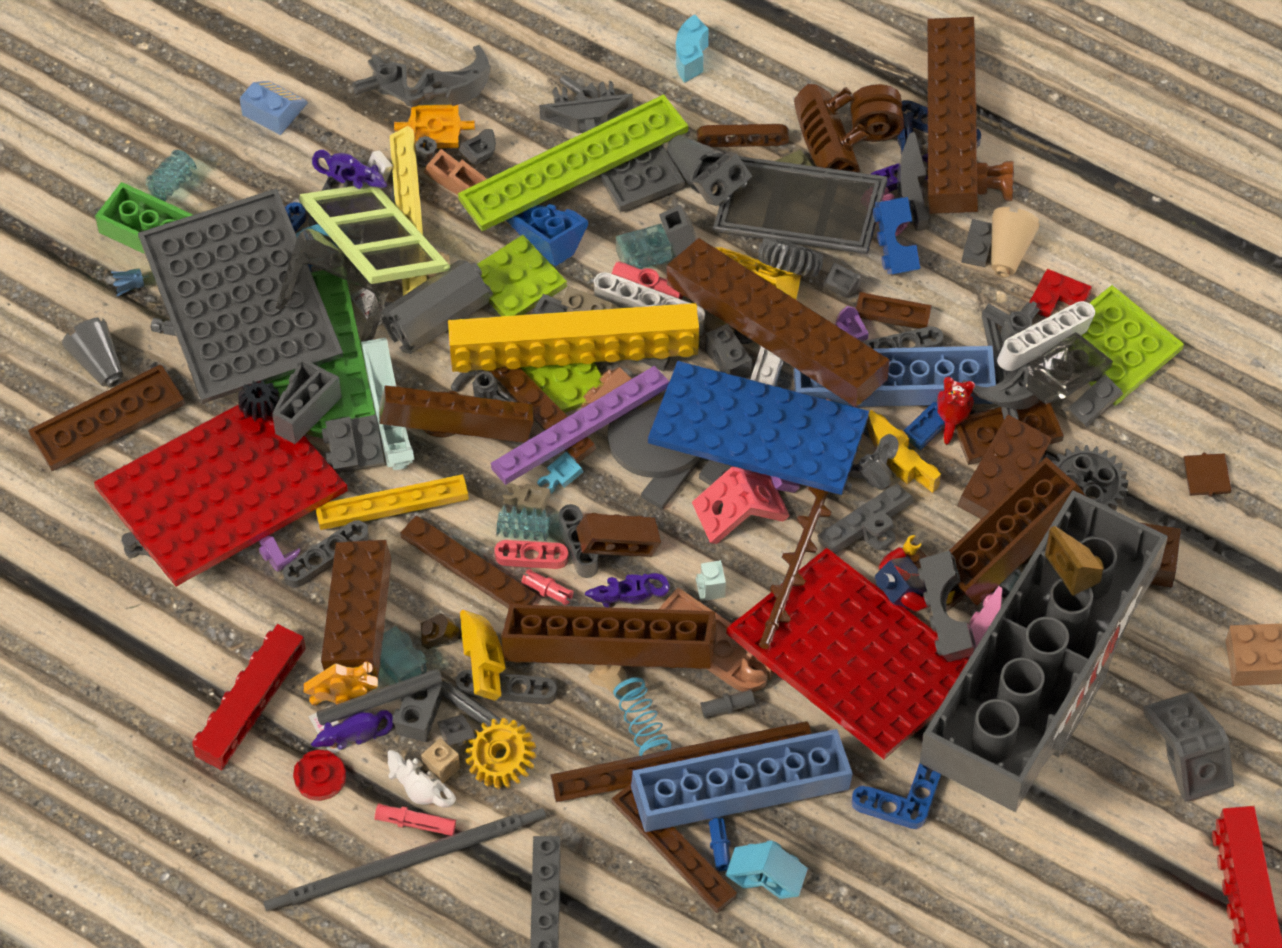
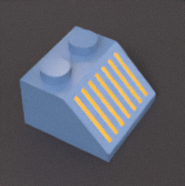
[239,81,308,135]

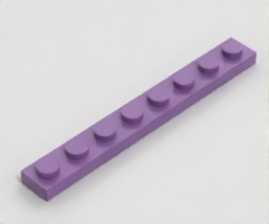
[491,366,669,485]

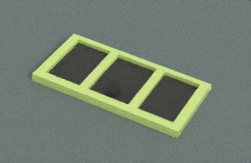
[299,184,450,284]

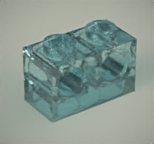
[616,224,671,269]

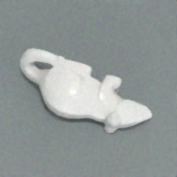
[388,750,456,808]

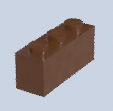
[576,513,661,557]

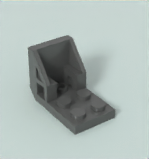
[1143,692,1234,802]

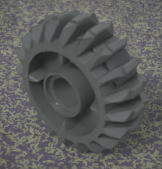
[758,238,824,277]

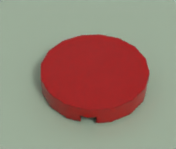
[293,750,346,801]

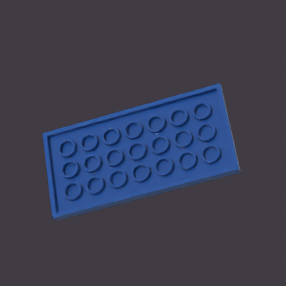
[648,361,869,495]

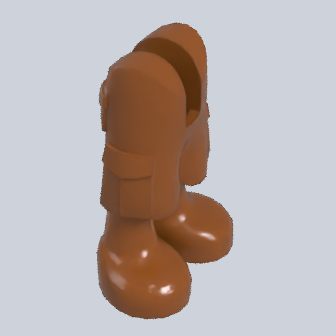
[977,161,1014,202]

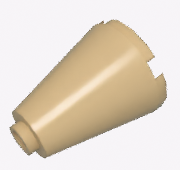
[991,207,1040,277]

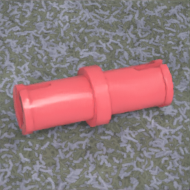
[521,569,573,606]

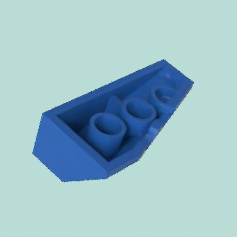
[506,204,588,266]

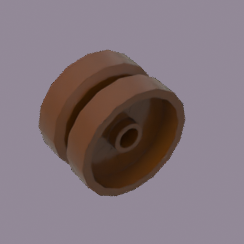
[850,84,904,142]

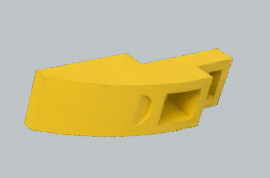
[867,410,941,493]
[460,609,505,701]

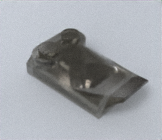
[1026,332,1113,404]

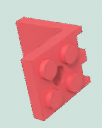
[692,467,790,544]

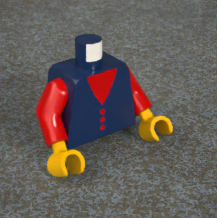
[875,535,955,611]

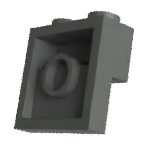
[322,415,385,474]

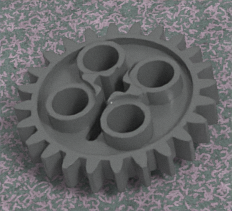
[1052,445,1128,511]

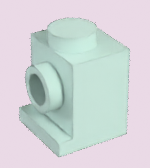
[695,560,726,601]

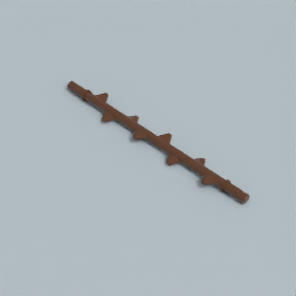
[759,486,832,649]

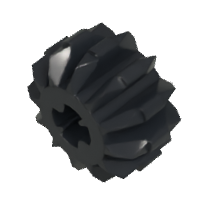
[238,379,280,422]

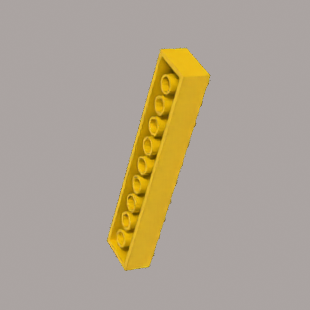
[448,303,699,373]

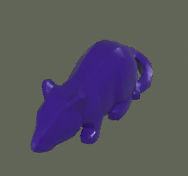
[312,150,388,189]
[585,573,670,608]
[311,710,394,750]

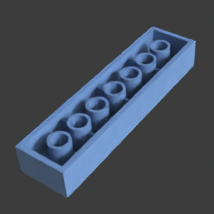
[793,346,996,407]
[631,729,852,832]

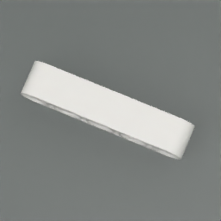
[594,272,705,336]
[997,301,1095,371]

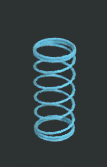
[613,677,672,756]

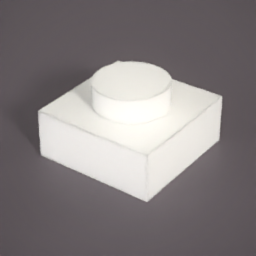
[367,150,393,183]

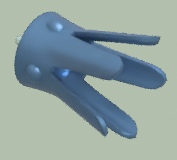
[111,268,149,296]

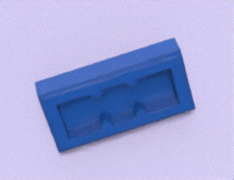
[903,402,945,451]

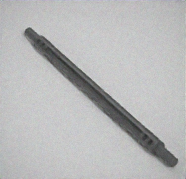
[263,808,546,912]

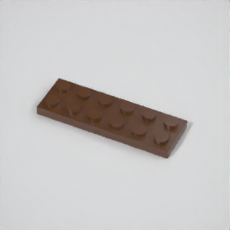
[28,364,185,471]

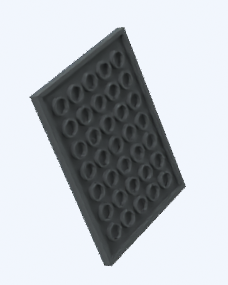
[138,188,343,404]

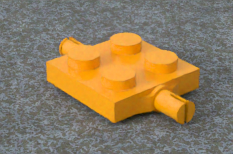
[394,105,475,149]
[304,662,378,706]

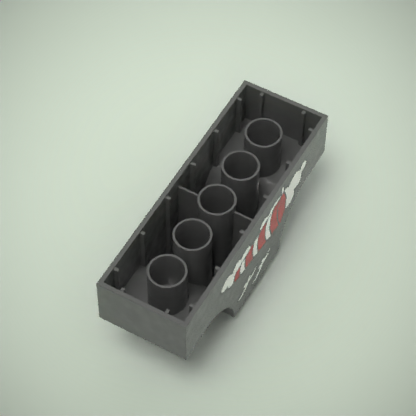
[920,490,1168,812]

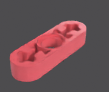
[495,540,569,569]

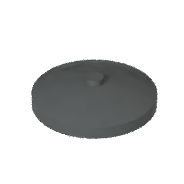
[608,393,701,478]

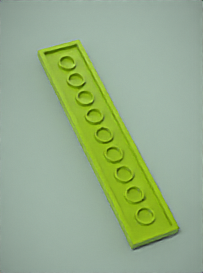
[458,94,688,231]

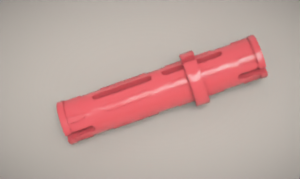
[375,803,456,836]

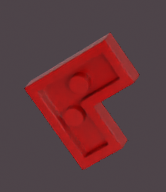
[1029,268,1092,318]

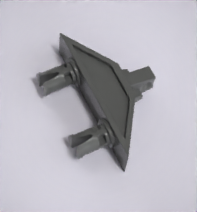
[539,80,633,134]

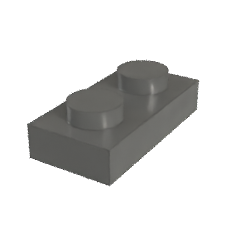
[961,219,992,267]
[1068,374,1123,427]

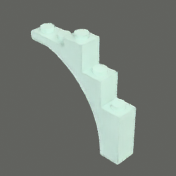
[361,338,414,470]

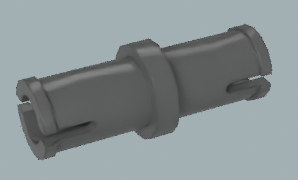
[700,689,755,719]

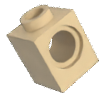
[421,738,460,783]

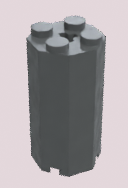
[381,259,493,354]

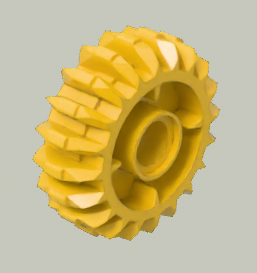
[465,717,537,789]

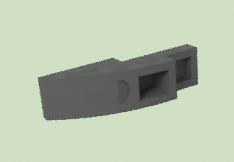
[897,132,931,231]

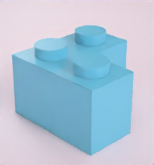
[726,841,808,899]

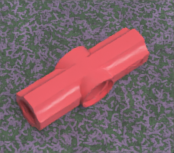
[611,261,683,300]

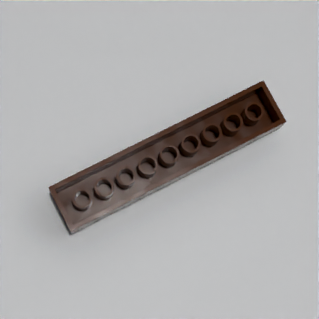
[927,16,978,214]
[667,238,889,408]

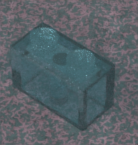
[380,626,428,683]

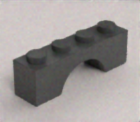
[918,551,976,662]

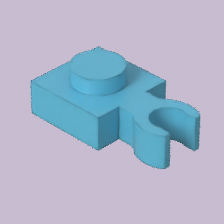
[537,452,583,494]

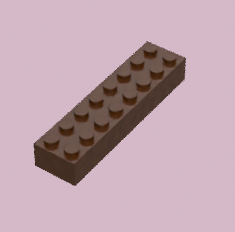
[501,604,717,669]

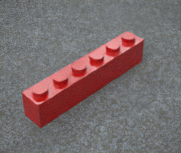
[192,623,306,770]

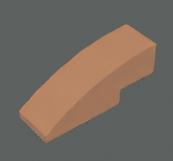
[423,149,487,195]

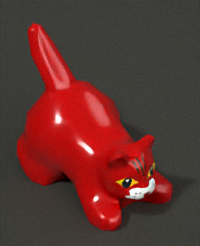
[937,377,975,445]

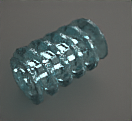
[146,150,197,202]
[496,505,550,542]

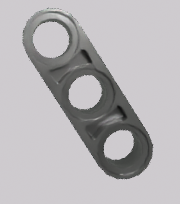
[559,504,599,578]

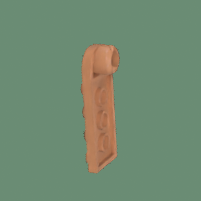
[659,588,774,692]

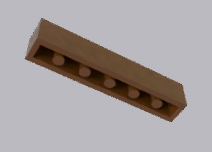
[379,385,534,443]

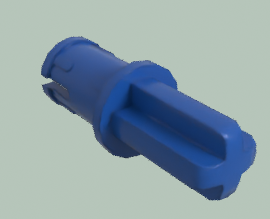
[709,818,731,871]

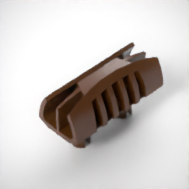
[794,84,868,173]

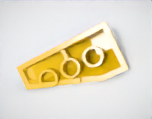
[715,247,801,299]

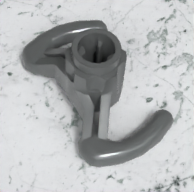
[451,370,518,403]
[844,434,899,491]

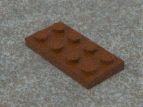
[955,396,1064,465]

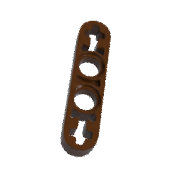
[697,124,789,147]

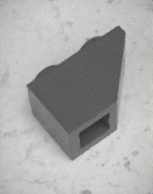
[659,205,697,256]

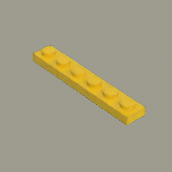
[315,474,469,530]

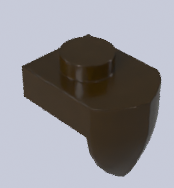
[420,613,462,649]

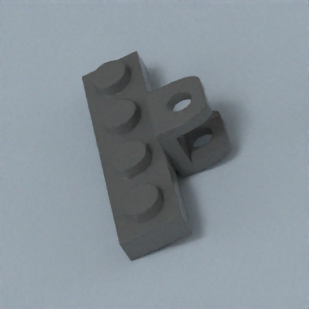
[817,483,913,554]

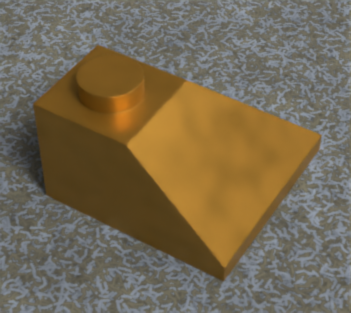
[1045,526,1104,595]

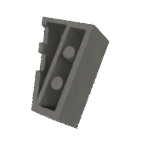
[272,357,342,444]

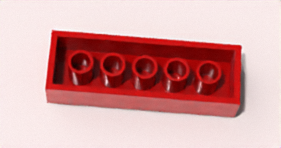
[1212,806,1282,948]

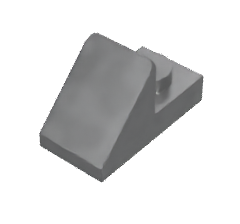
[438,714,474,755]

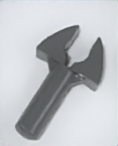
[560,75,598,100]

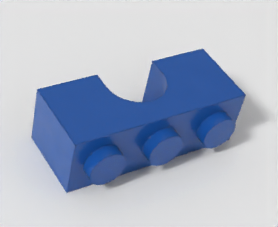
[873,197,921,274]

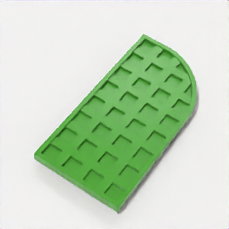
[267,266,375,438]

